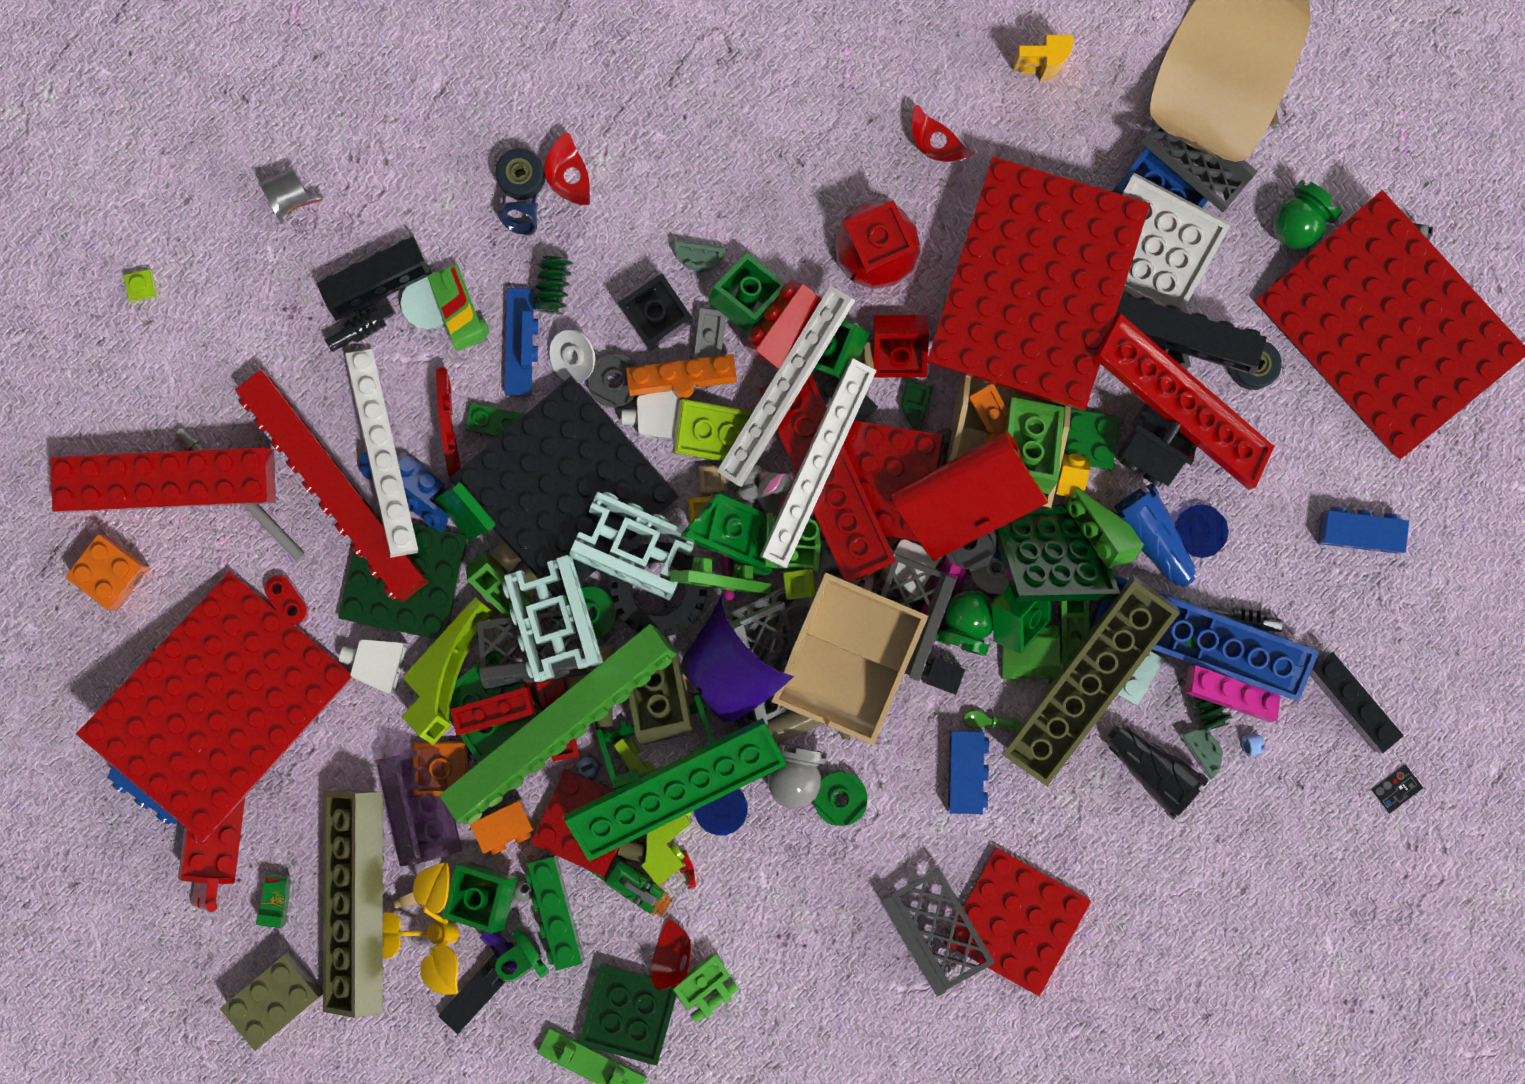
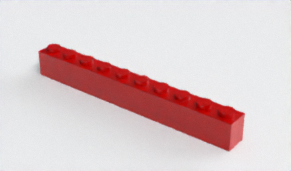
[235,369,429,602]

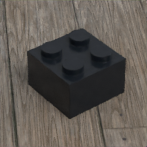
[617,273,693,352]

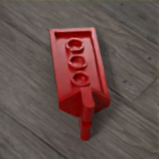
[178,797,245,912]

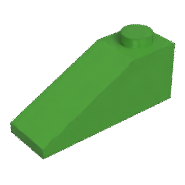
[466,550,542,630]
[1061,600,1090,667]

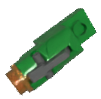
[586,855,673,917]

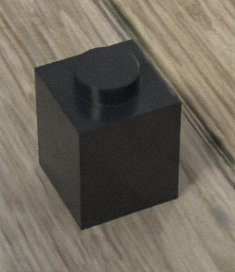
[921,658,966,695]

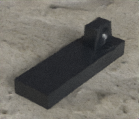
[438,954,513,1035]

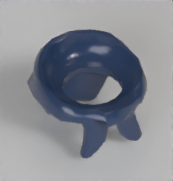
[497,194,538,235]

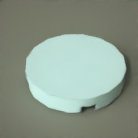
[401,276,445,330]

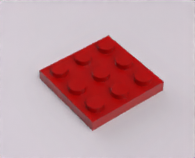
[531,769,619,877]

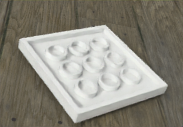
[1122,173,1232,312]

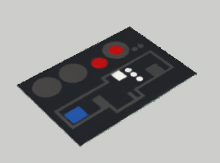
[1372,764,1423,814]

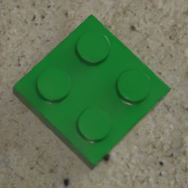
[1064,409,1120,470]

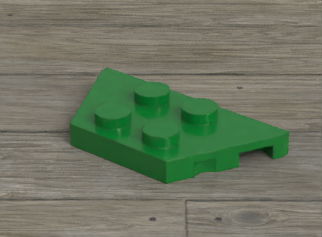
[680,494,772,573]

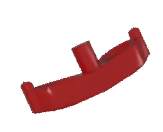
[680,850,696,889]

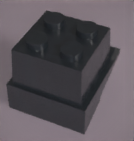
[1118,404,1197,487]

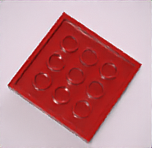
[843,421,945,542]
[943,847,1091,997]

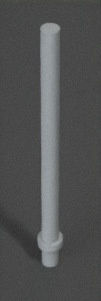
[175,427,305,562]

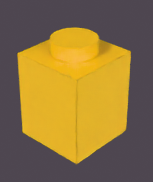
[1056,454,1090,497]

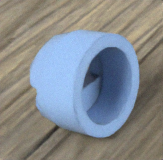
[1242,734,1264,756]
[577,756,599,778]

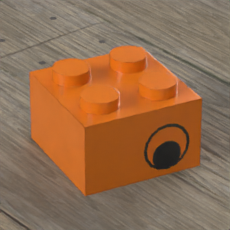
[65,534,150,611]

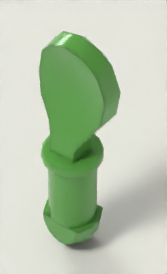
[963,710,1020,730]

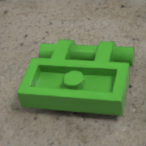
[670,953,739,1024]

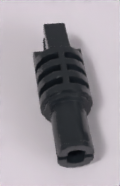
[324,303,396,352]
[1208,607,1284,632]

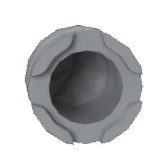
[768,743,828,809]

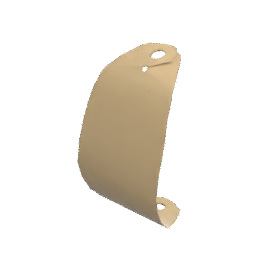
[1150,0,1311,162]

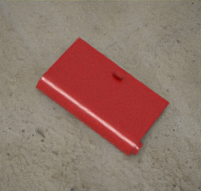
[889,432,1048,561]

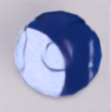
[1174,504,1229,558]
[694,789,748,836]

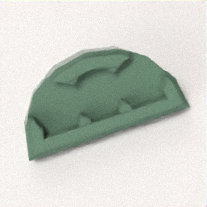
[674,240,727,272]
[1180,730,1223,780]

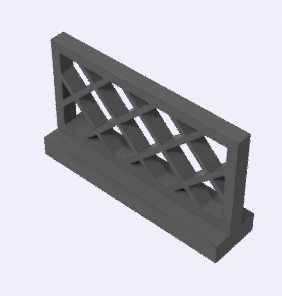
[1141,124,1258,212]
[880,554,958,681]
[728,601,794,725]
[477,611,593,689]
[881,867,995,997]

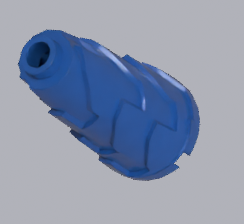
[1110,484,1196,587]

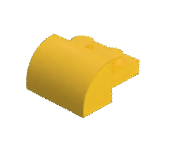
[1013,35,1074,81]

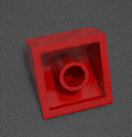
[873,315,929,378]

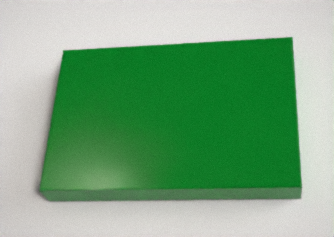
[434,483,495,541]

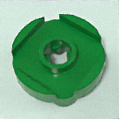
[567,587,617,639]
[814,771,868,826]

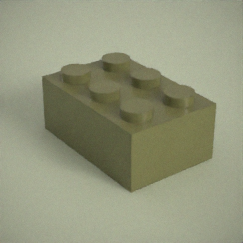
[629,648,694,745]
[220,951,323,1051]

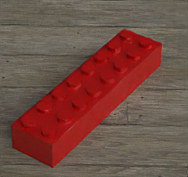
[50,447,276,513]

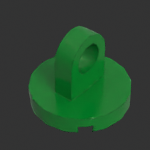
[495,928,549,982]

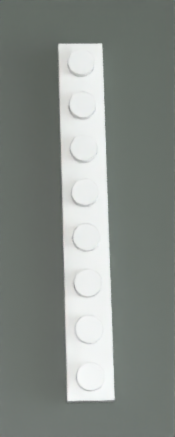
[717,285,855,487]
[345,349,418,558]
[760,358,876,568]

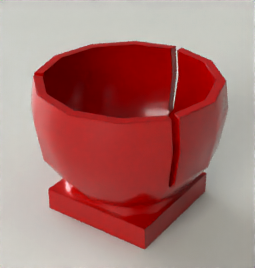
[834,200,921,289]

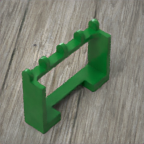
[596,693,715,790]

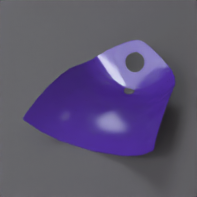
[681,589,794,723]

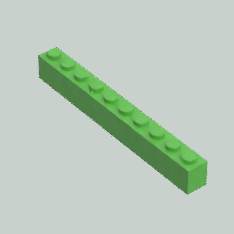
[439,624,677,824]

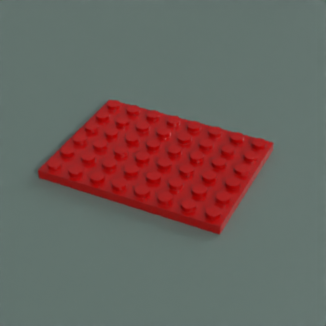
[927,156,1150,412]
[1255,190,1525,460]
[76,571,352,843]

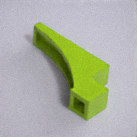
[402,597,495,745]
[614,738,693,887]

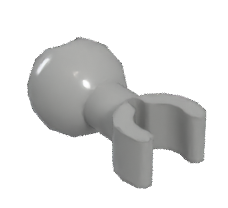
[507,881,533,920]

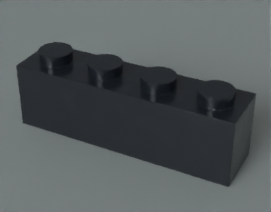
[316,236,433,321]
[1310,652,1404,753]

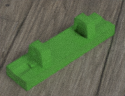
[670,558,772,594]
[537,1027,647,1084]

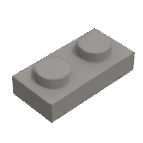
[694,308,726,359]

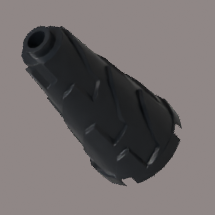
[1106,725,1209,820]

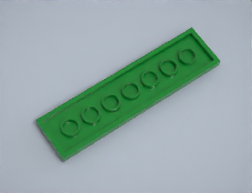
[564,718,787,861]

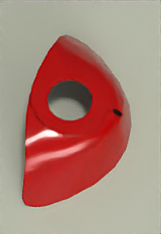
[912,105,975,162]
[545,133,590,205]
[651,919,691,990]

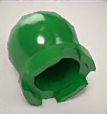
[1272,180,1343,250]
[935,589,993,656]

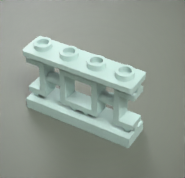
[569,492,695,601]
[502,555,603,682]

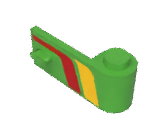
[428,264,490,352]

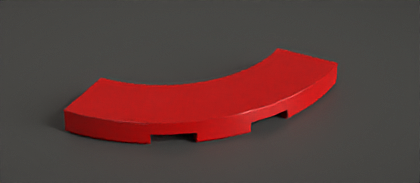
[436,367,461,479]

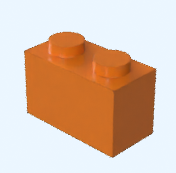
[470,799,536,855]

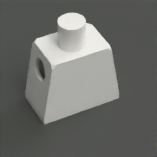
[622,391,681,441]
[879,539,941,604]
[339,639,408,694]

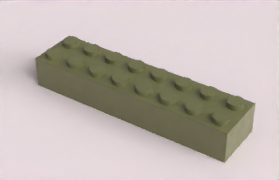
[1003,575,1180,787]
[323,790,384,1018]

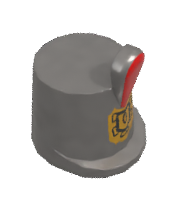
[259,169,323,224]

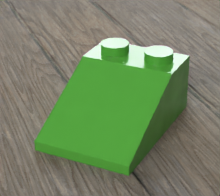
[1004,397,1065,494]

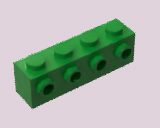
[525,855,585,971]

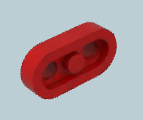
[264,575,309,625]

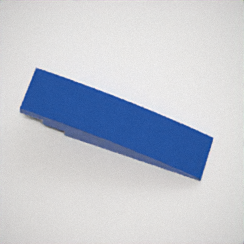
[1091,575,1319,702]

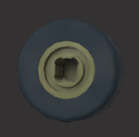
[495,148,545,200]
[1229,342,1282,390]

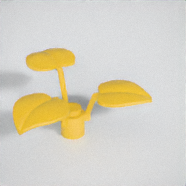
[383,863,459,995]

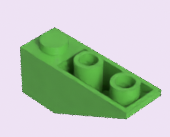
[1066,489,1144,569]

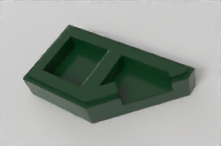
[900,380,933,431]

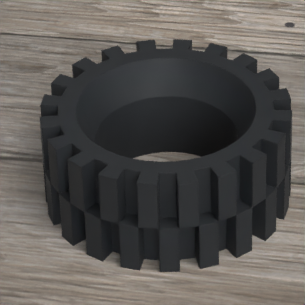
[610,541,707,636]

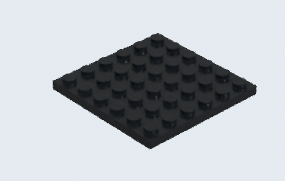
[449,376,679,597]

